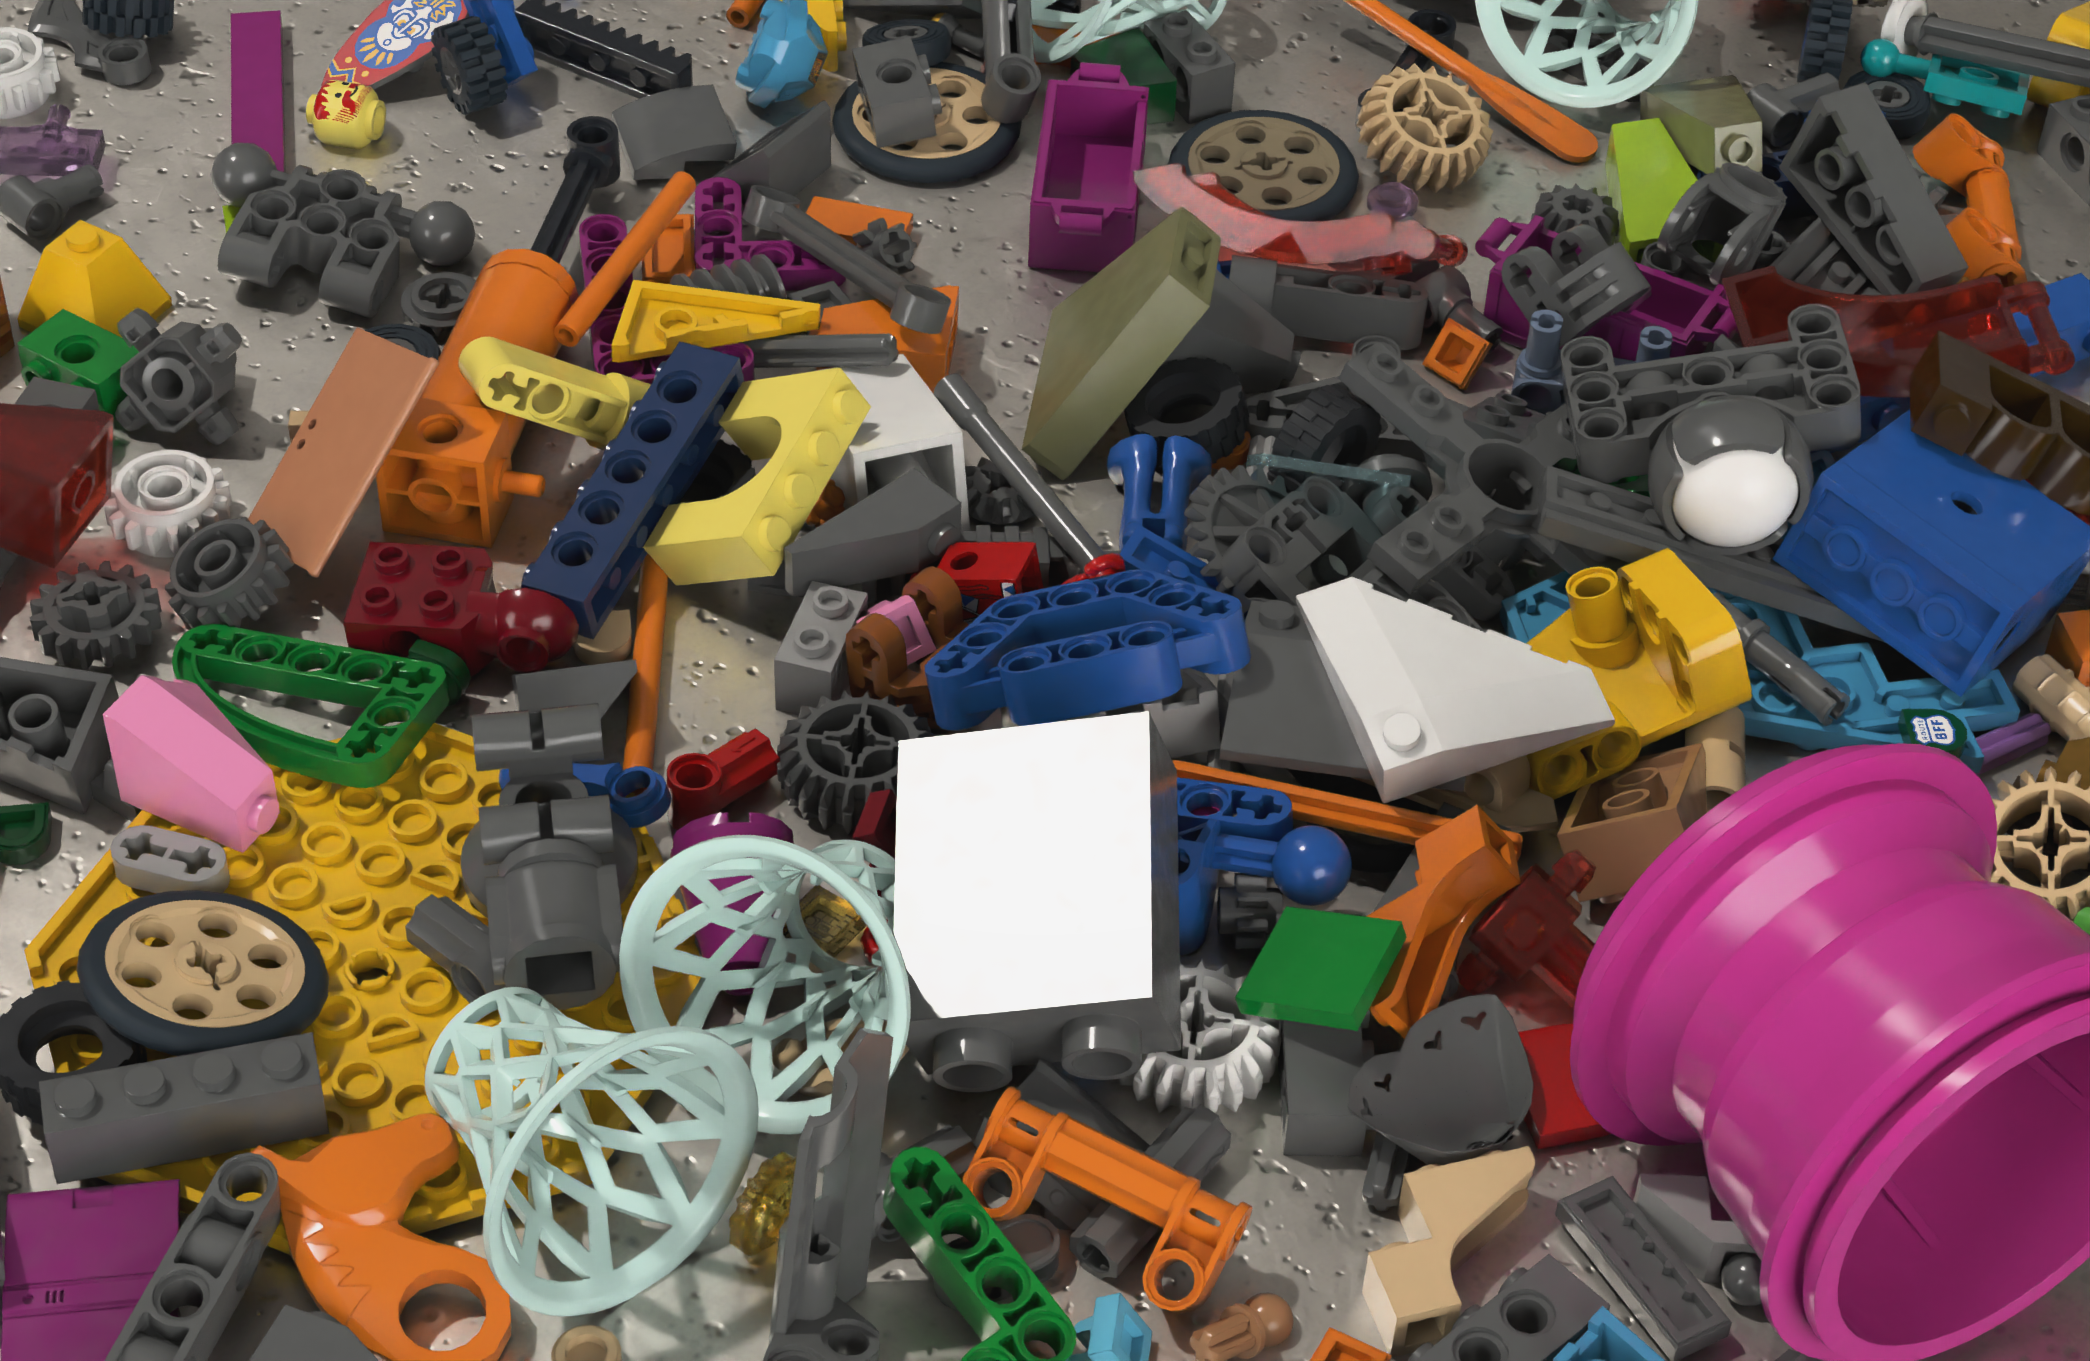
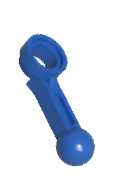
[499,762,671,828]

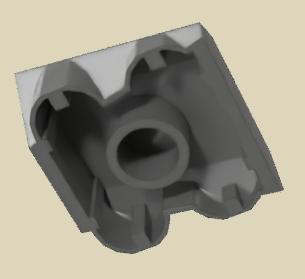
[973,1058,1151,1232]

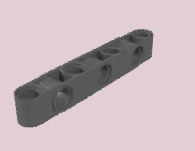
[104,1153,281,1361]

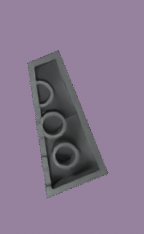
[1779,82,1968,317]
[0,657,119,814]

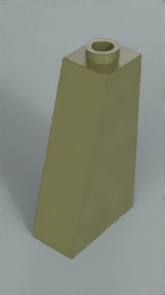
[1640,75,1762,174]

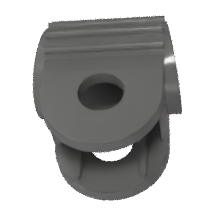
[1657,163,1787,286]

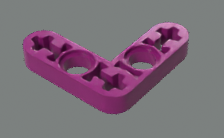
[695,177,846,291]

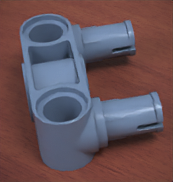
[1511,310,1672,415]

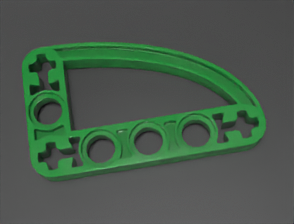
[172,624,450,788]

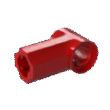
[667,728,780,830]

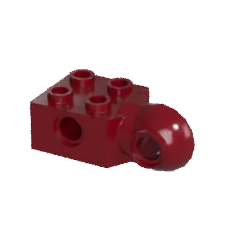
[343,542,579,678]

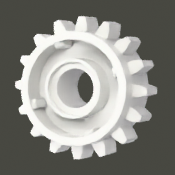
[0,27,60,120]
[103,450,232,558]

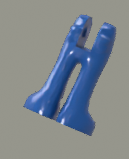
[1107,434,1212,551]

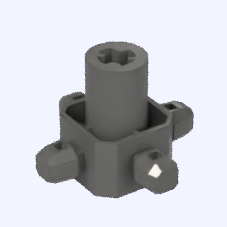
[115,308,242,446]

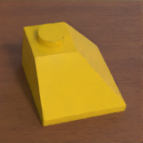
[17,220,172,338]

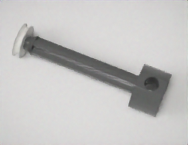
[1880,0,2090,88]

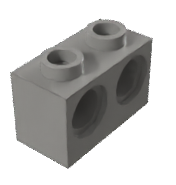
[774,581,868,715]

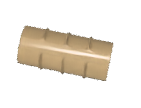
[2012,654,2090,741]

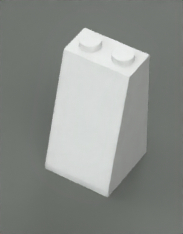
[817,354,970,531]

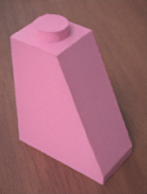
[103,675,280,853]

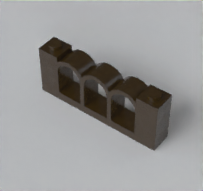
[1909,330,2090,515]

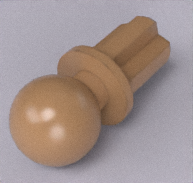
[1189,1293,1294,1361]

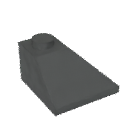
[511,659,637,719]

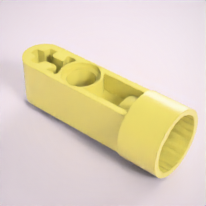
[458,337,651,450]

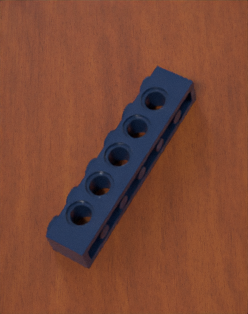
[521,341,744,640]

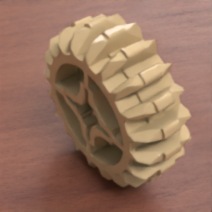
[1356,63,1493,193]
[1991,766,2090,922]

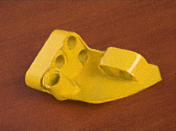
[1526,548,1752,800]

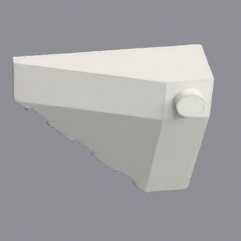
[1296,577,1615,804]

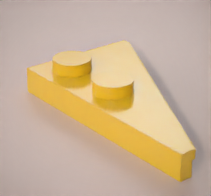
[611,280,821,363]

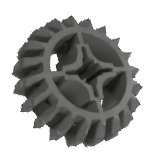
[777,689,936,835]

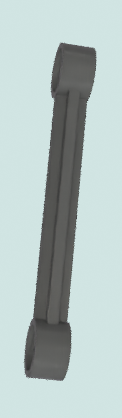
[742,185,951,334]

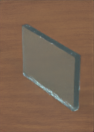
[1246,453,1411,488]

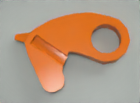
[250,1113,512,1361]

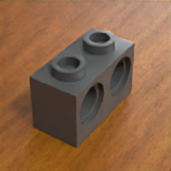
[1143,10,1236,124]

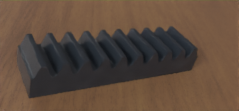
[515,0,693,99]

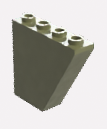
[1021,206,1222,481]

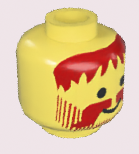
[306,80,386,150]

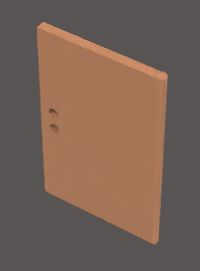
[248,327,439,578]

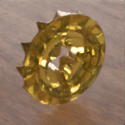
[729,1151,796,1256]

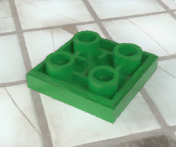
[1235,906,1407,1031]

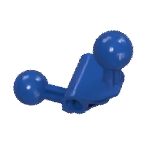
[1178,819,1352,956]

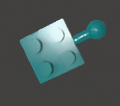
[1860,39,2030,118]

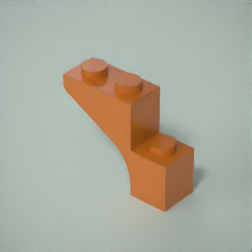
[1366,805,1521,1039]

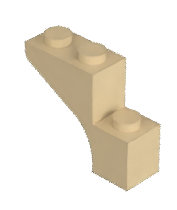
[1362,1146,1535,1357]

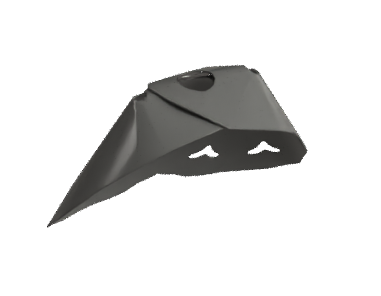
[1348,994,1533,1165]

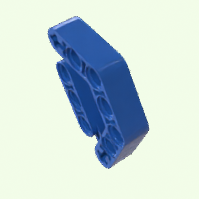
[925,569,1251,730]

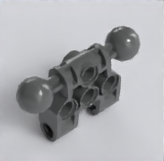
[210,143,476,319]

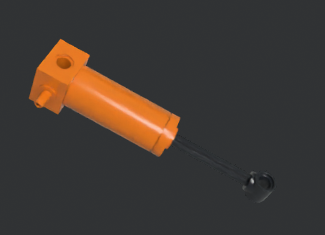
[376,116,621,548]

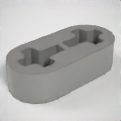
[110,825,230,894]

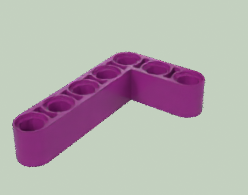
[579,214,755,384]

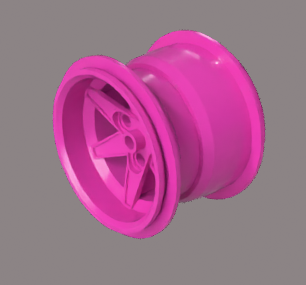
[1570,743,2090,1361]

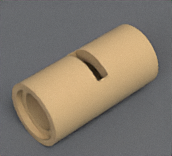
[1685,706,1746,812]

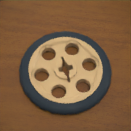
[832,62,1022,183]
[77,890,329,1056]

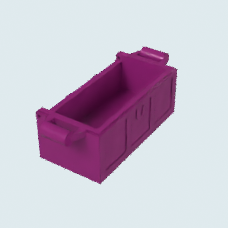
[1028,62,1149,273]
[1475,215,1746,361]

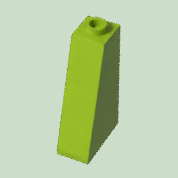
[1605,118,1724,264]

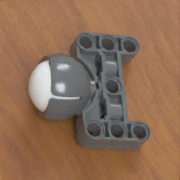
[1560,304,1861,555]

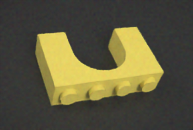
[643,367,871,586]

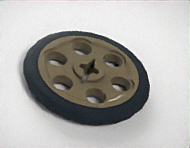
[1167,110,1359,235]

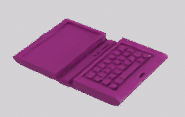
[1,1179,181,1361]

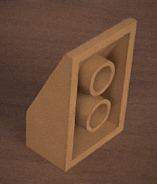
[1557,743,1707,903]

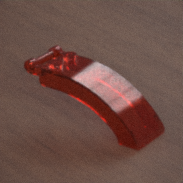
[1133,163,1468,276]
[1722,266,2075,397]

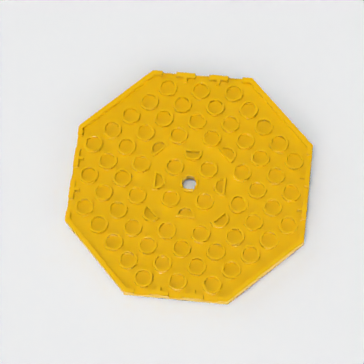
[24,723,701,1255]

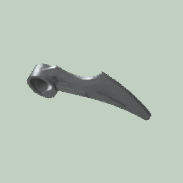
[28,0,152,86]

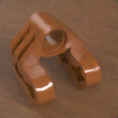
[845,566,969,730]

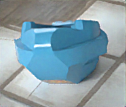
[735,0,828,109]

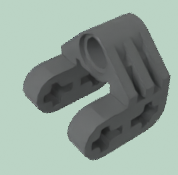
[1501,224,1652,346]

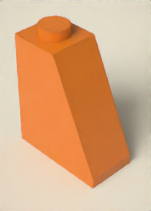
[809,285,959,394]

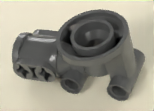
[461,703,638,1010]

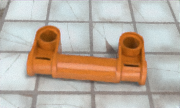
[1912,113,2027,301]
[963,1086,1253,1313]

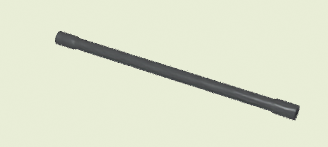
[934,373,1302,821]

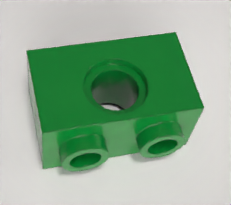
[17,309,139,426]

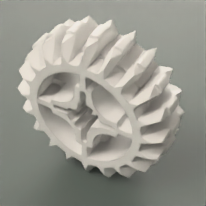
[1119,958,1281,1113]

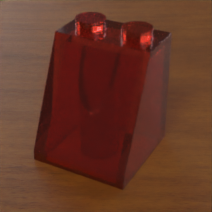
[0,403,113,569]

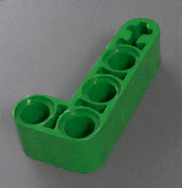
[883,1147,1076,1361]

